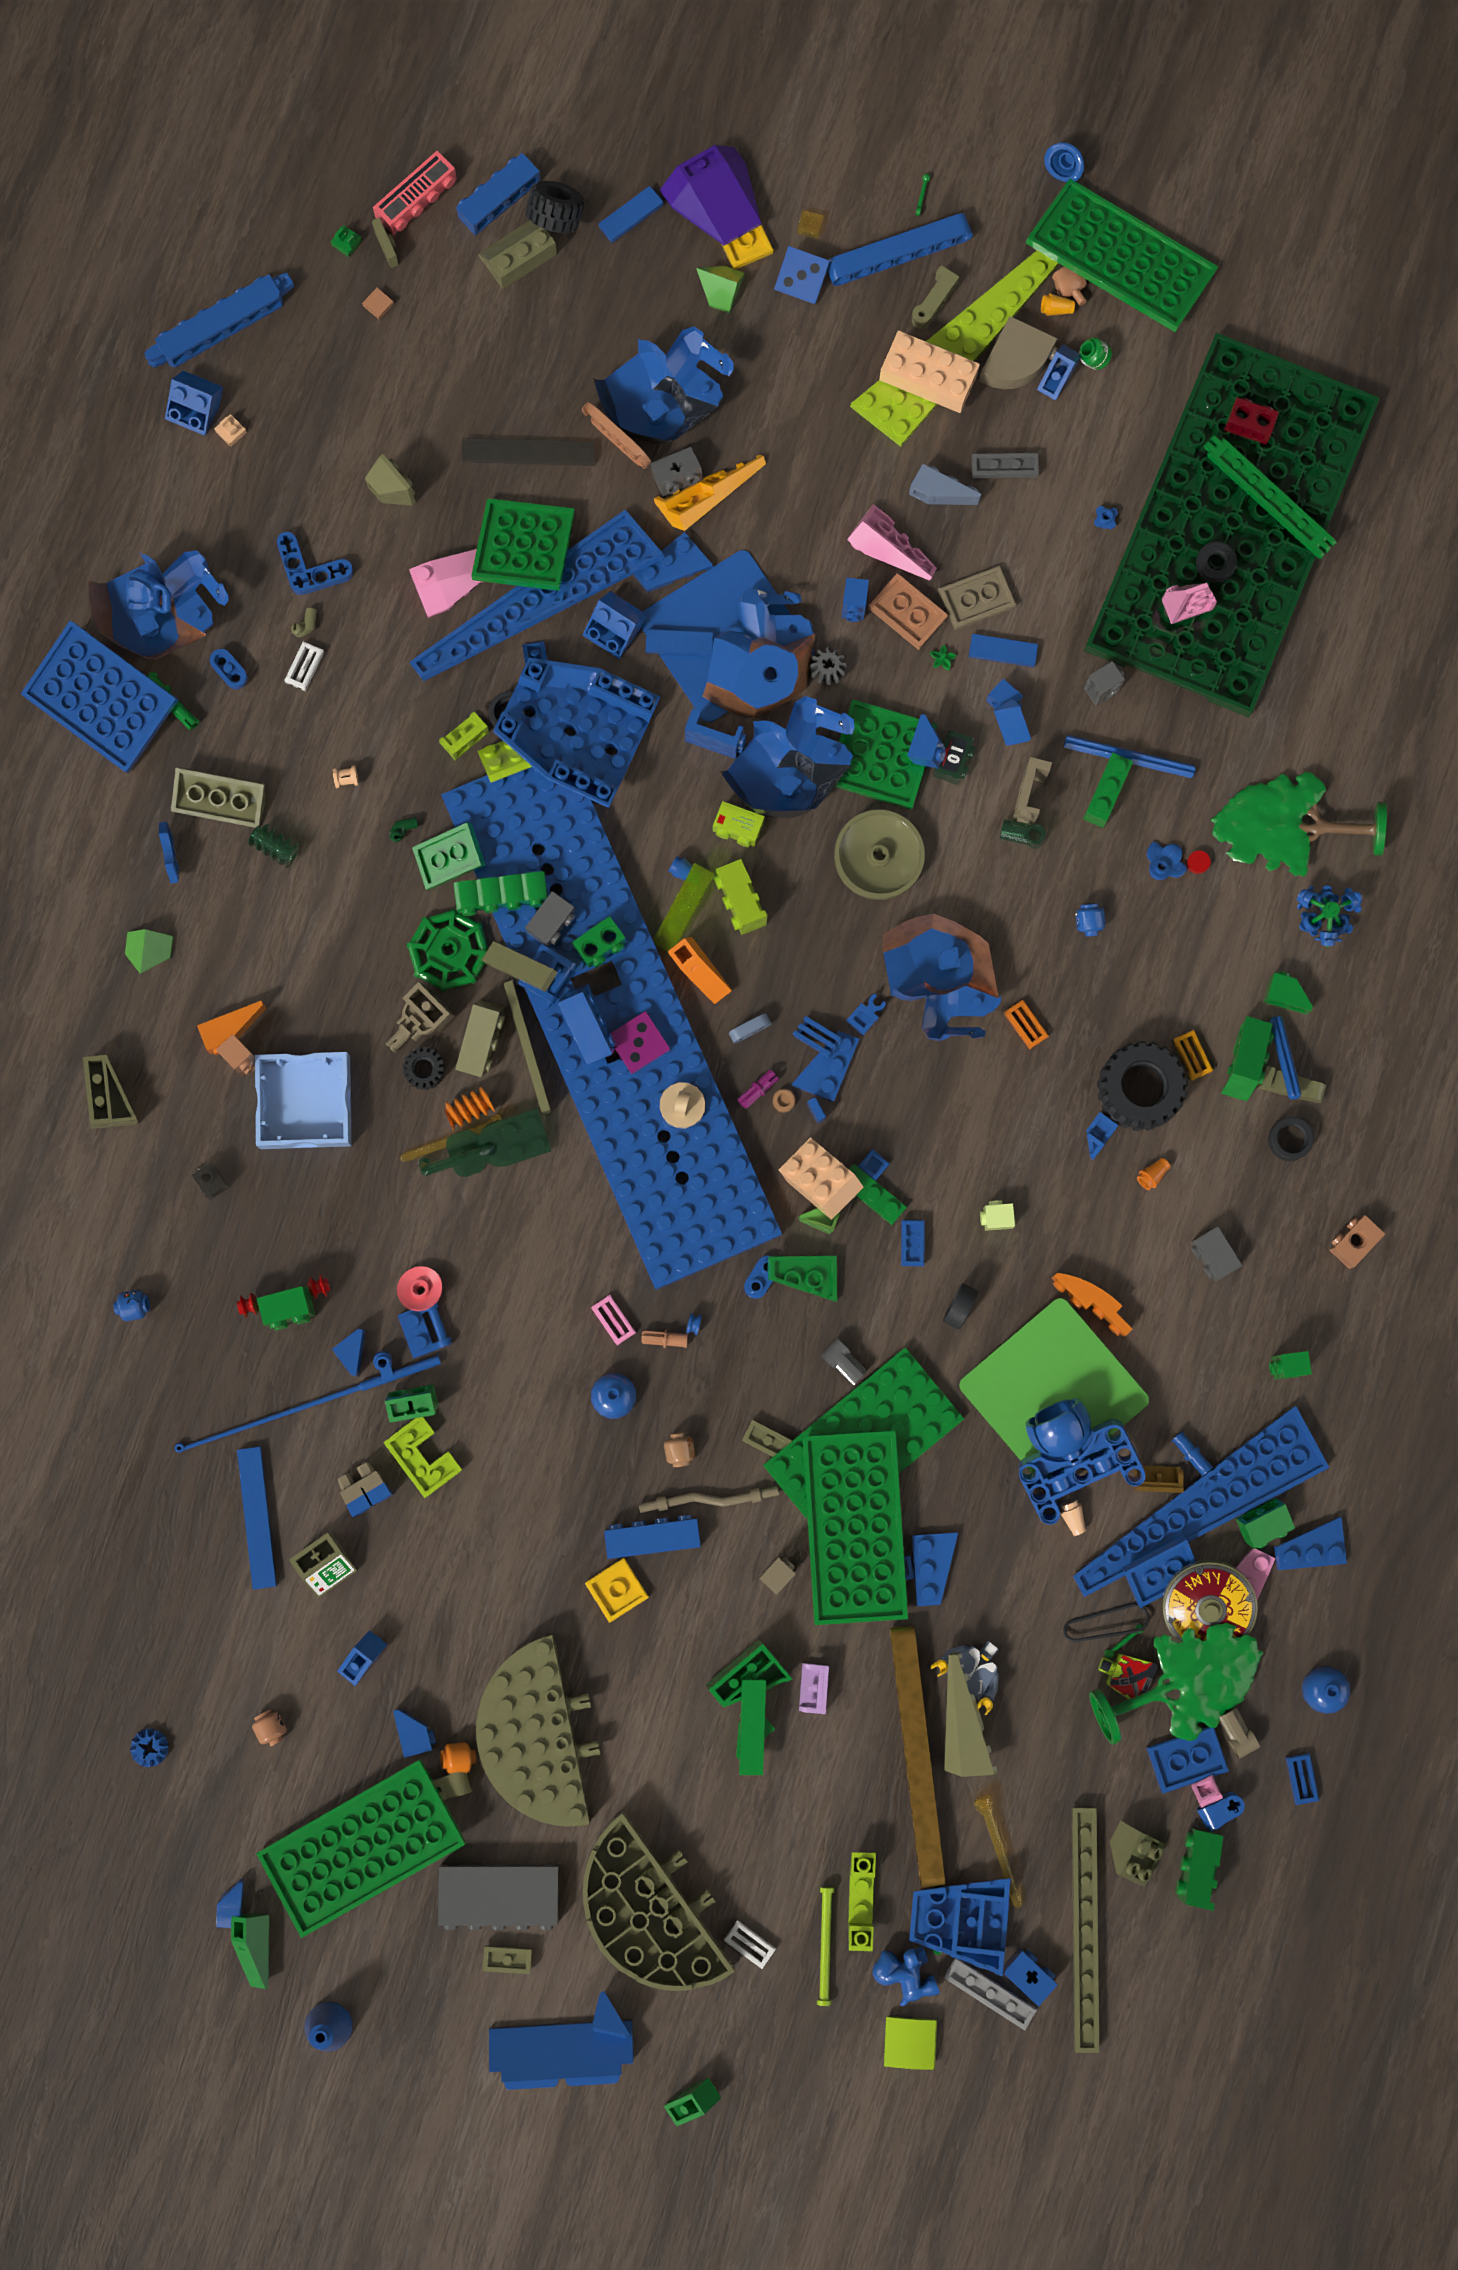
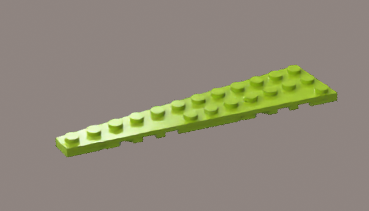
[850,250,1059,447]

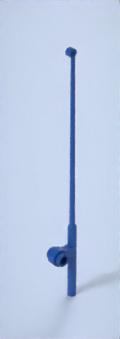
[174,1351,441,1453]

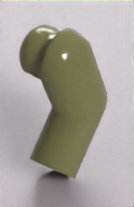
[291,608,317,637]

